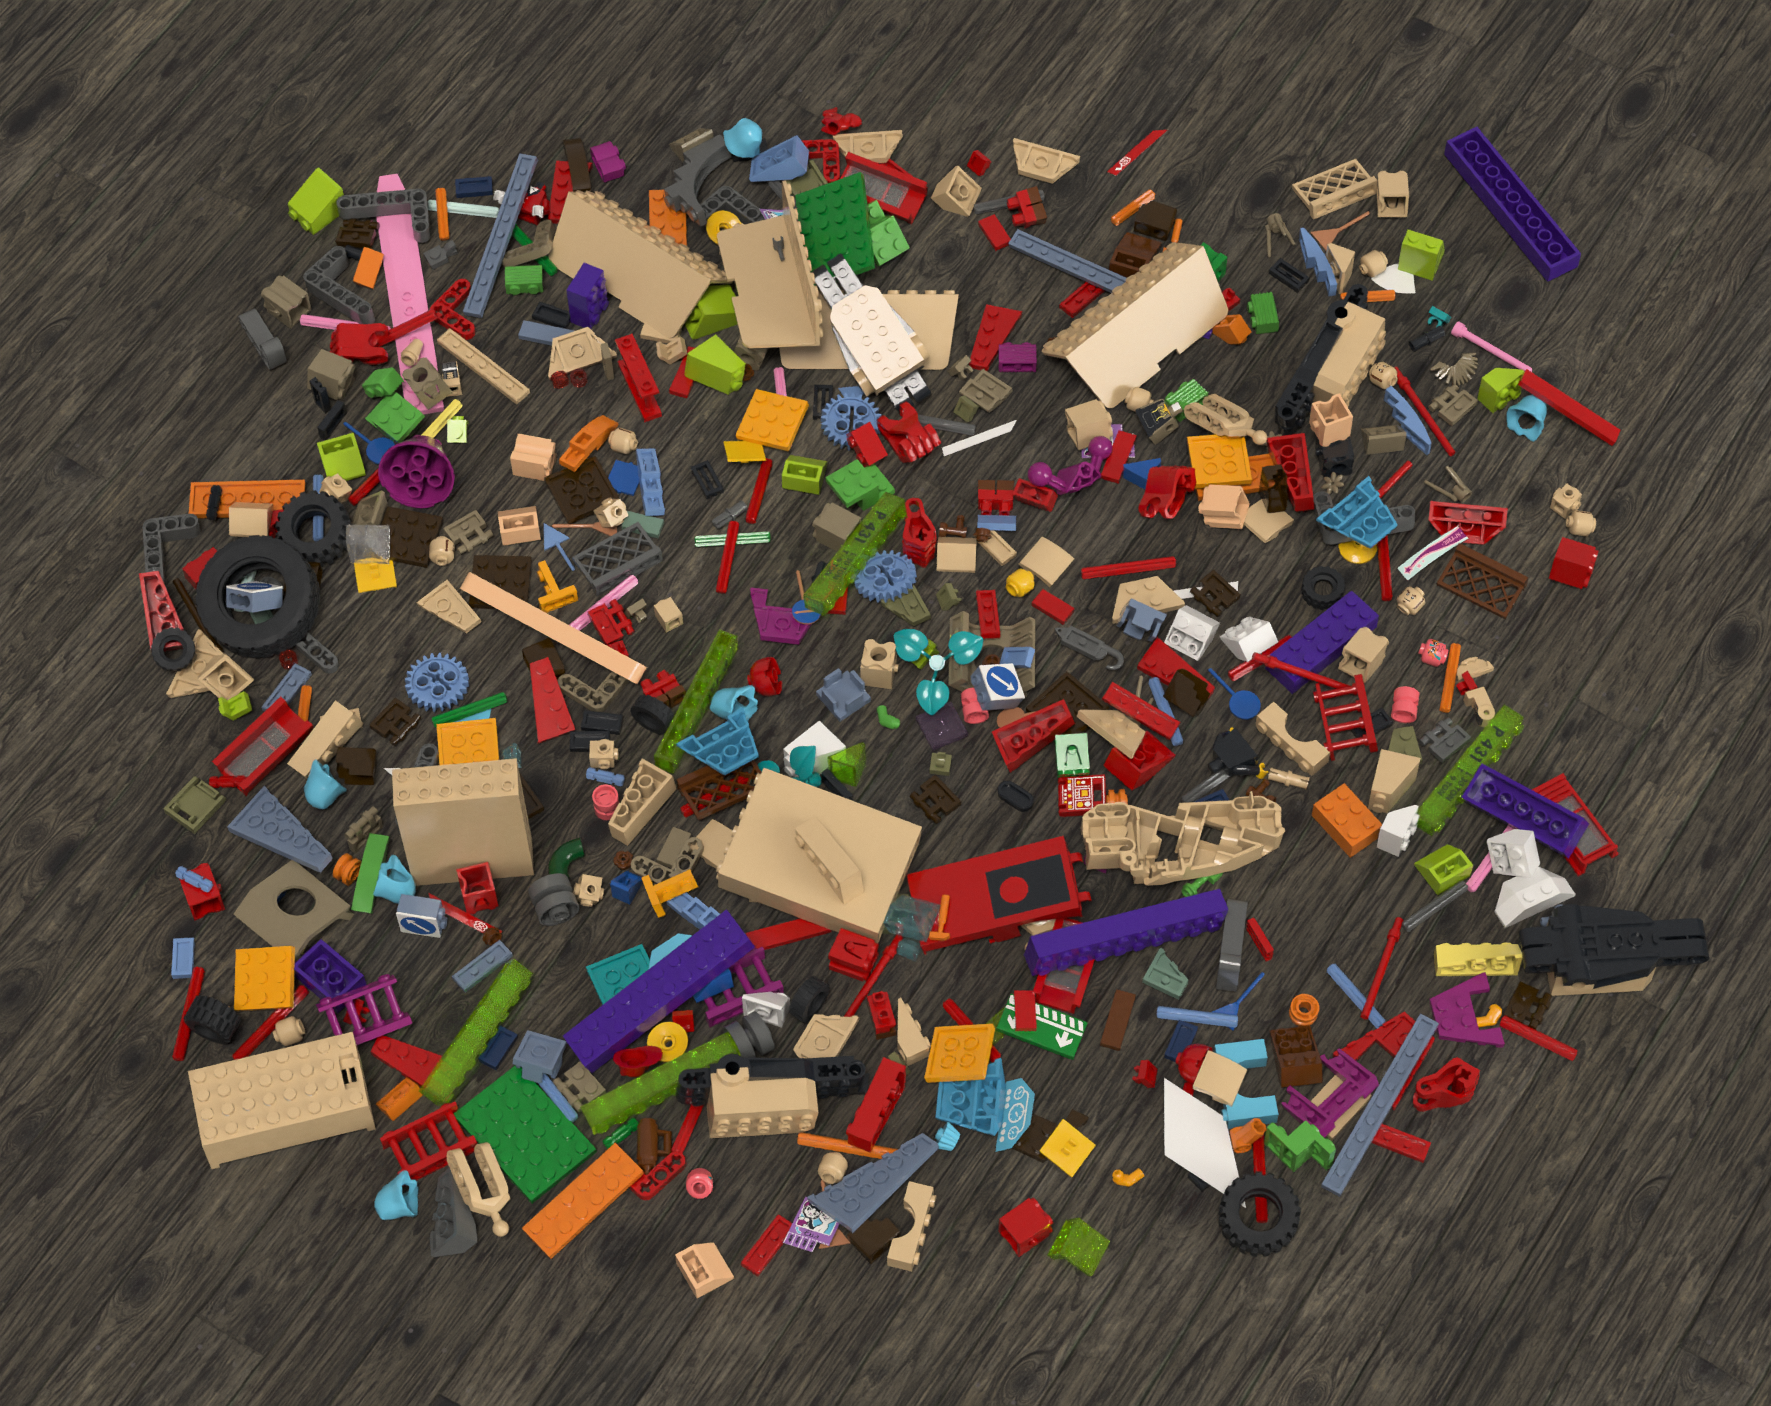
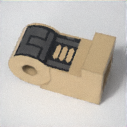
[442,361,462,397]
[1463,687,1495,727]

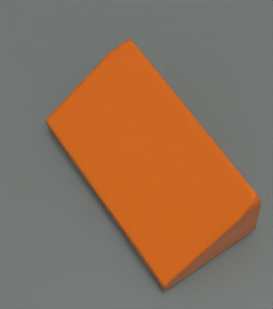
[353,247,384,289]
[376,1077,423,1121]

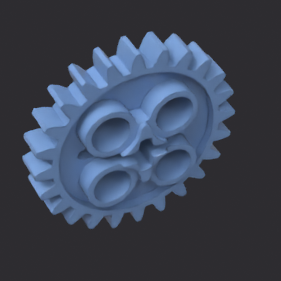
[820,392,881,450]
[853,550,917,603]
[405,653,469,712]

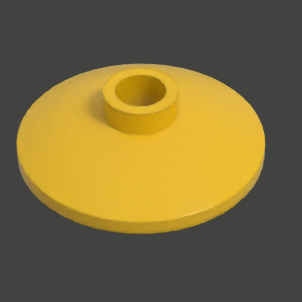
[706,210,741,244]
[1339,541,1377,564]
[647,1022,688,1062]

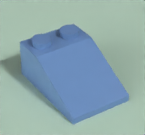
[749,135,809,182]

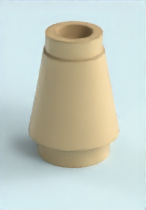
[400,339,423,366]

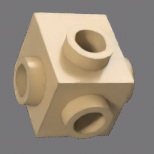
[319,473,352,503]
[1550,484,1582,519]
[594,498,628,527]
[589,739,619,769]
[573,874,604,907]

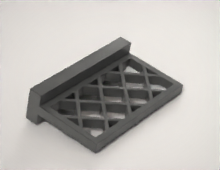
[572,522,663,597]

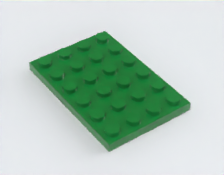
[795,172,875,286]
[454,1065,597,1204]

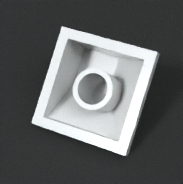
[742,992,790,1028]

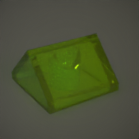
[827,742,866,787]

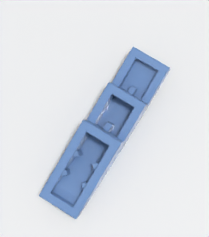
[1299,228,1337,296]
[1384,386,1432,455]
[636,449,665,516]
[667,892,720,929]

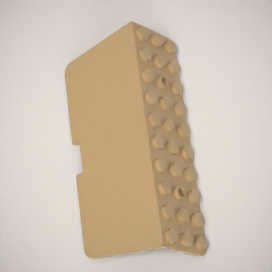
[717,180,823,348]
[548,190,733,338]
[1042,242,1228,408]
[779,290,959,370]

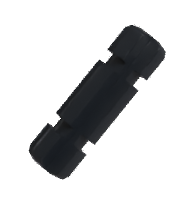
[206,485,222,520]

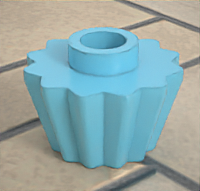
[935,1122,960,1151]

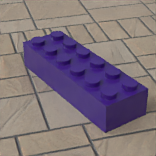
[1265,591,1379,694]
[1461,763,1589,858]

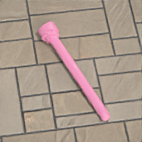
[1451,321,1532,372]

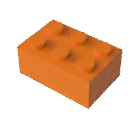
[1312,783,1382,858]

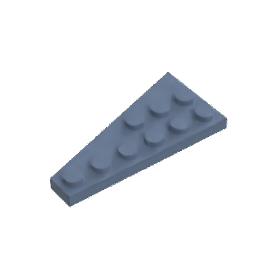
[227,786,333,873]
[807,1133,939,1233]

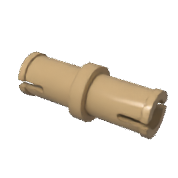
[1268,767,1310,790]

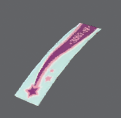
[1397,526,1468,581]

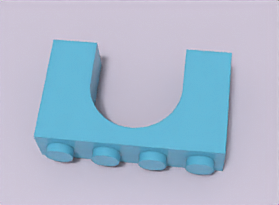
[1214,1039,1279,1129]

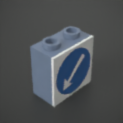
[226,581,283,612]
[970,663,1025,711]
[396,894,447,938]

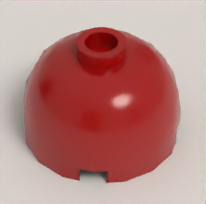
[747,657,782,696]
[1176,1043,1213,1084]

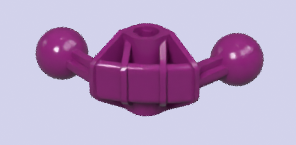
[1028,436,1112,495]

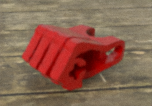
[330,323,388,365]
[876,401,941,463]
[1139,466,1197,519]
[902,498,936,568]
[1413,1057,1480,1111]

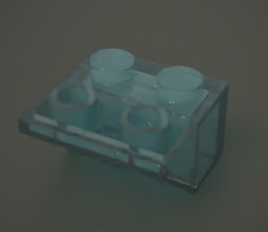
[883,895,940,942]

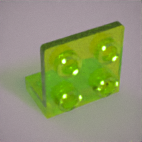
[1048,1217,1110,1276]

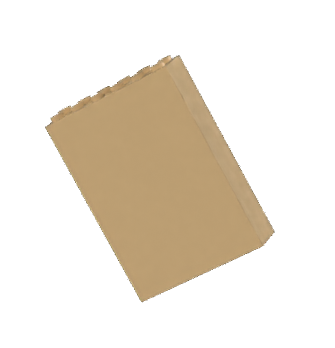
[392,758,534,886]
[716,768,922,943]

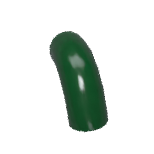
[548,838,584,879]

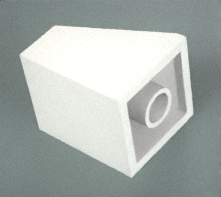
[783,721,846,777]

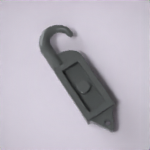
[1055,625,1124,670]

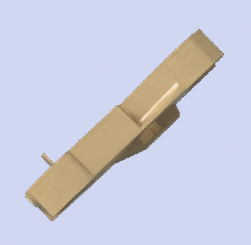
[1080,791,1285,886]

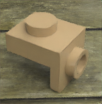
[656,337,687,364]

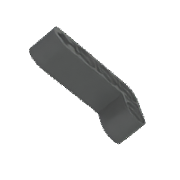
[238,308,287,370]

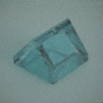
[503,743,521,768]
[897,938,922,962]

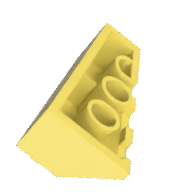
[1434,943,1522,976]

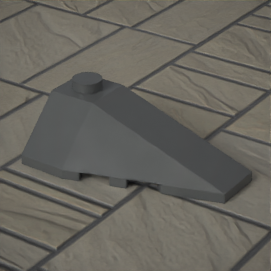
[430,1167,477,1257]

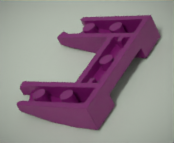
[1282,1048,1379,1138]

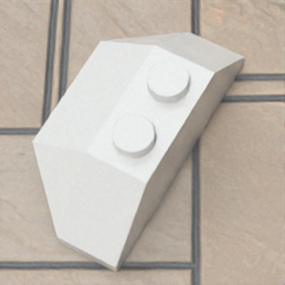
[1495,867,1575,928]

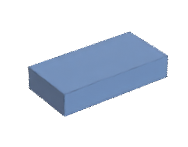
[977,515,1016,531]
[1000,647,1035,668]
[171,938,195,979]

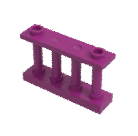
[704,947,784,1028]
[316,974,412,1045]

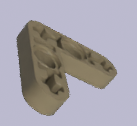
[502,220,555,268]
[558,671,630,712]
[631,837,704,884]

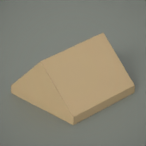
[1326,243,1355,294]
[229,502,273,537]
[937,537,977,573]
[198,654,254,700]

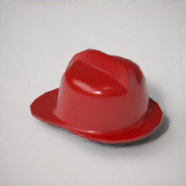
[613,1046,663,1077]

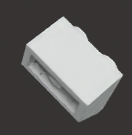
[1164,605,1220,661]
[1220,617,1278,662]
[1377,805,1420,857]
[1487,829,1540,878]

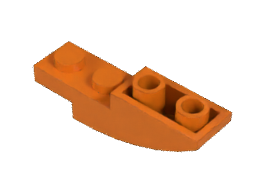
[559,415,619,472]

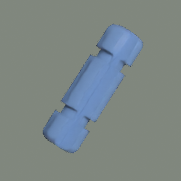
[586,767,625,786]
[175,866,213,892]

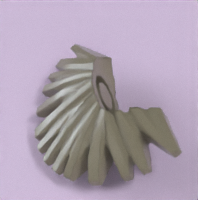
[1430,353,1478,386]

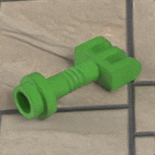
[1181,873,1223,897]

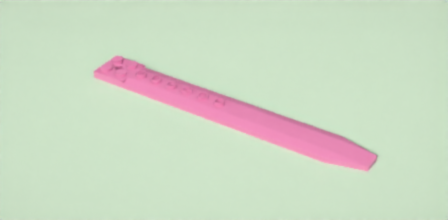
[376,174,444,414]

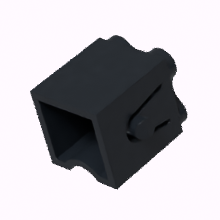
[1315,436,1354,478]

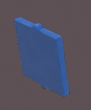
[608,460,640,496]

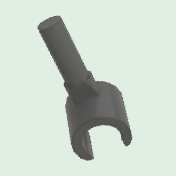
[772,236,785,261]

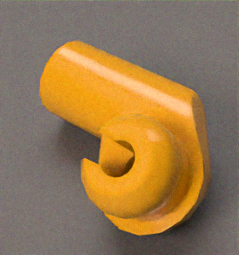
[1476,1004,1502,1027]
[1112,1168,1144,1187]

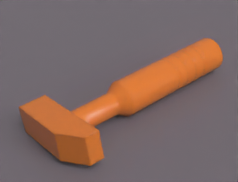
[1163,219,1183,251]
[929,895,950,941]

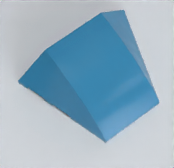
[1316,476,1397,548]
[676,708,759,775]
[935,1058,1006,1136]

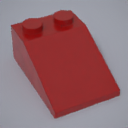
[1103,731,1176,790]

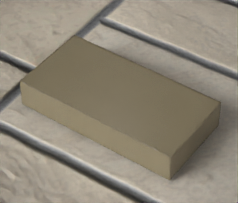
[600,343,614,380]
[656,827,692,868]

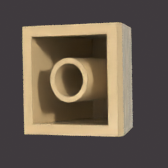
[1368,749,1421,813]

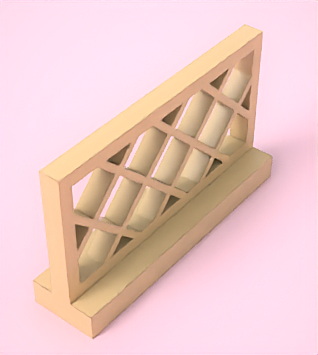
[1292,159,1378,220]

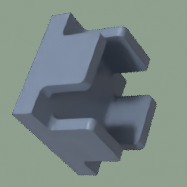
[1116,598,1167,642]
[816,668,871,722]
[513,1030,566,1083]

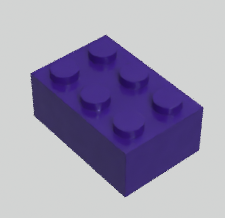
[566,263,609,329]
[294,939,366,1014]

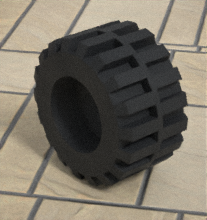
[183,995,241,1044]

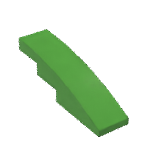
[351,833,390,914]

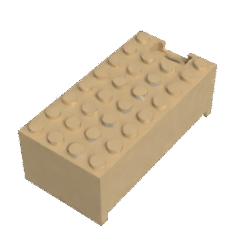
[188,1032,376,1169]

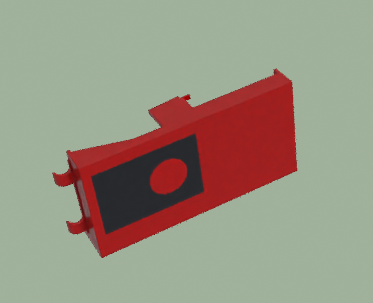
[907,836,1092,955]

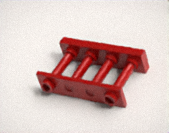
[615,334,662,423]
[1313,674,1378,761]
[380,1102,477,1187]

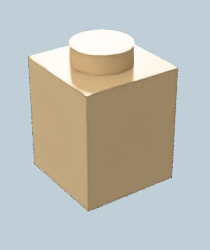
[654,597,683,633]

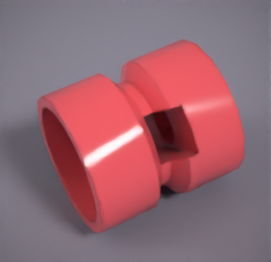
[1391,686,1420,723]
[961,687,989,724]
[592,784,619,820]

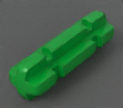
[602,1118,639,1149]

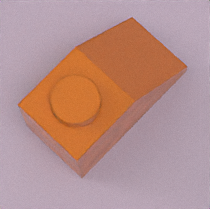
[1212,314,1252,345]

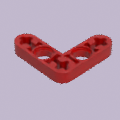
[802,139,840,183]
[430,279,475,340]
[629,1151,686,1200]

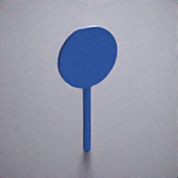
[344,422,395,464]
[1208,668,1261,720]

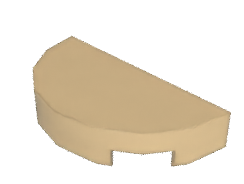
[1456,657,1494,683]

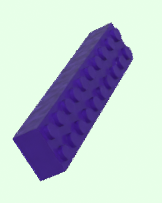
[1444,127,1581,282]
[1024,889,1228,976]
[563,909,755,1073]

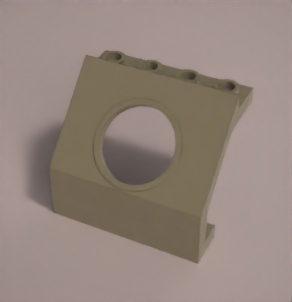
[949,611,1035,697]
[234,860,354,963]

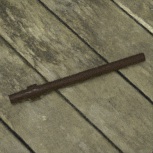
[173,578,224,654]

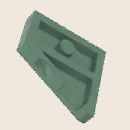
[1142,948,1188,1000]

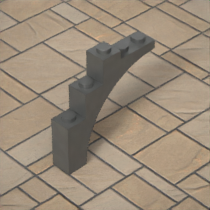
[664,134,732,227]

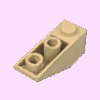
[898,998,931,1066]

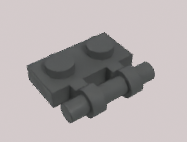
[1419,717,1471,763]

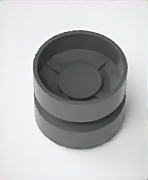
[528,873,579,926]
[723,1011,775,1058]

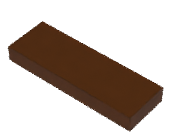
[1100,989,1136,1051]

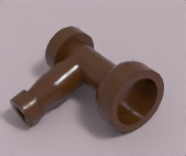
[939,515,967,538]
[1245,779,1277,802]

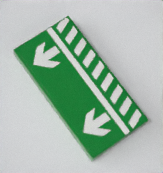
[996,993,1088,1060]

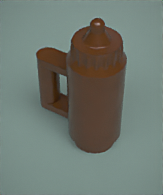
[637,1118,672,1175]

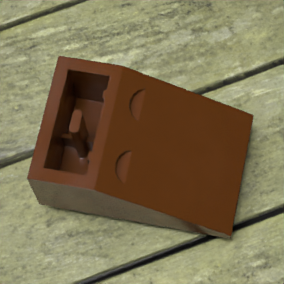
[1109,232,1162,278]
[1269,1026,1322,1088]

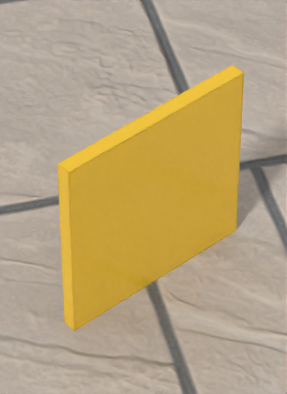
[723,441,766,463]
[353,557,397,593]
[1039,1119,1095,1178]

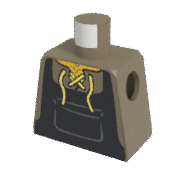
[1135,399,1184,445]

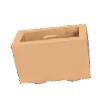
[498,506,541,545]
[675,1243,734,1298]

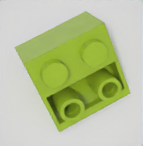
[1477,368,1524,413]
[317,433,366,481]
[782,455,828,495]
[1414,844,1473,895]

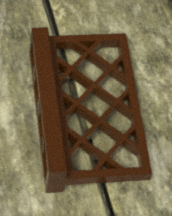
[1437,543,1528,620]
[676,760,762,820]

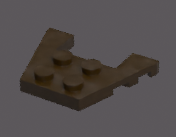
[1012,1109,1089,1163]

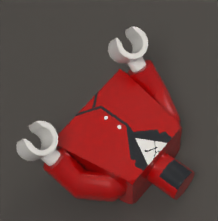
[493,182,550,225]

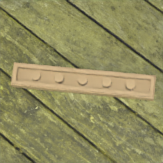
[437,328,530,404]

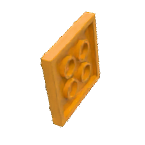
[736,389,809,451]
[1187,435,1252,489]
[437,718,499,765]
[234,946,295,1011]
[924,1024,995,1083]

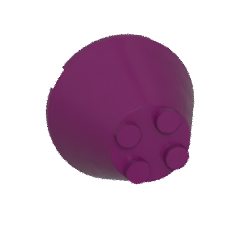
[378,435,455,508]

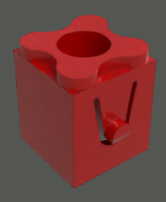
[1549,537,1599,589]
[456,862,498,914]
[179,863,225,921]
[828,928,879,982]
[998,1197,1053,1257]

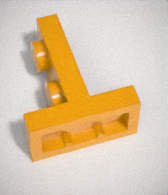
[537,560,578,613]
[641,869,698,918]

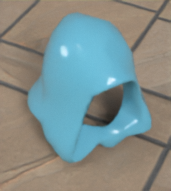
[723,118,762,158]
[1507,394,1547,442]
[710,685,758,721]
[304,759,347,809]
[373,855,416,904]
[374,1170,418,1220]

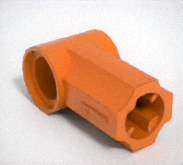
[1229,1118,1266,1153]

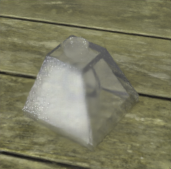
[346,525,390,564]

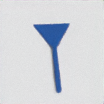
[1212,972,1264,1031]

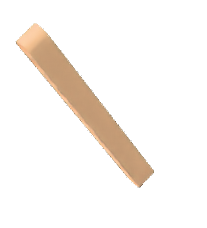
[460,572,647,684]

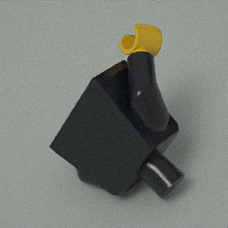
[1207,727,1269,779]

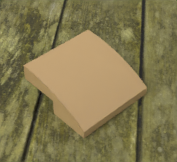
[1244,499,1294,543]
[1019,537,1074,587]
[690,819,733,869]
[1193,1050,1247,1107]

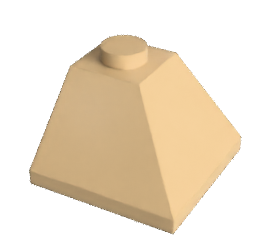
[931,166,982,217]

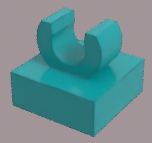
[1428,306,1451,327]

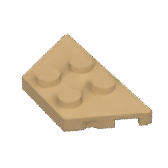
[833,130,903,163]
[1013,138,1080,184]
[548,327,617,380]
[1112,576,1185,624]
[166,629,223,698]
[1077,710,1145,759]
[793,1014,860,1058]

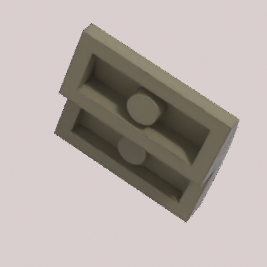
[959,369,1013,413]

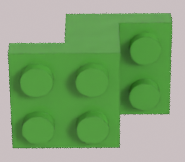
[867,200,910,266]
[365,392,425,443]
[826,459,895,511]
[1264,1120,1336,1172]

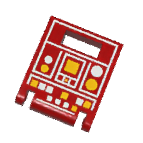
[1058,774,1107,817]

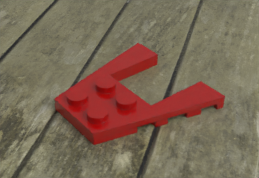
[1333,1011,1435,1110]

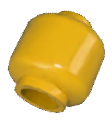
[1006,569,1034,597]

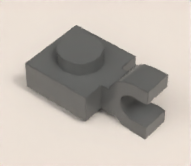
[423,240,458,270]

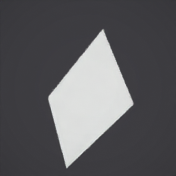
[1164,1078,1246,1208]

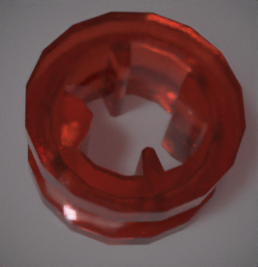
[570,369,587,388]
[550,371,569,389]
[279,650,298,670]

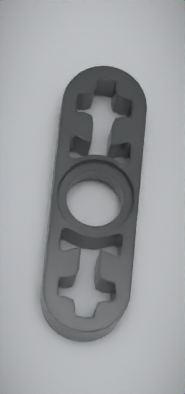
[295,632,339,674]

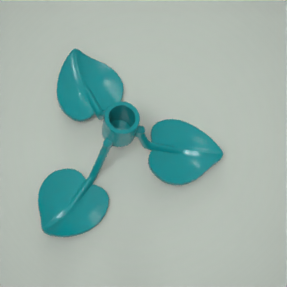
[894,629,984,715]
[756,746,821,788]

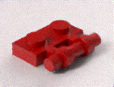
[587,599,635,645]

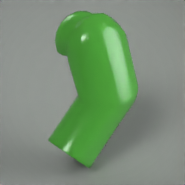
[877,705,900,729]

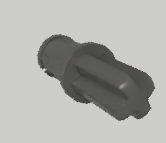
[712,500,748,529]

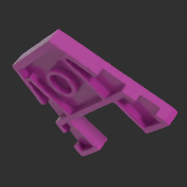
[750,588,825,645]
[1429,972,1505,1048]

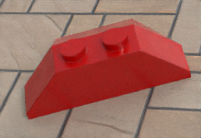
[1428,501,1508,545]

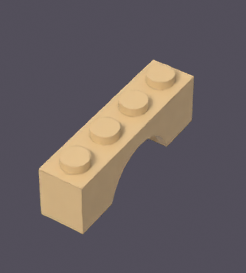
[1256,702,1330,776]
[887,1181,937,1272]

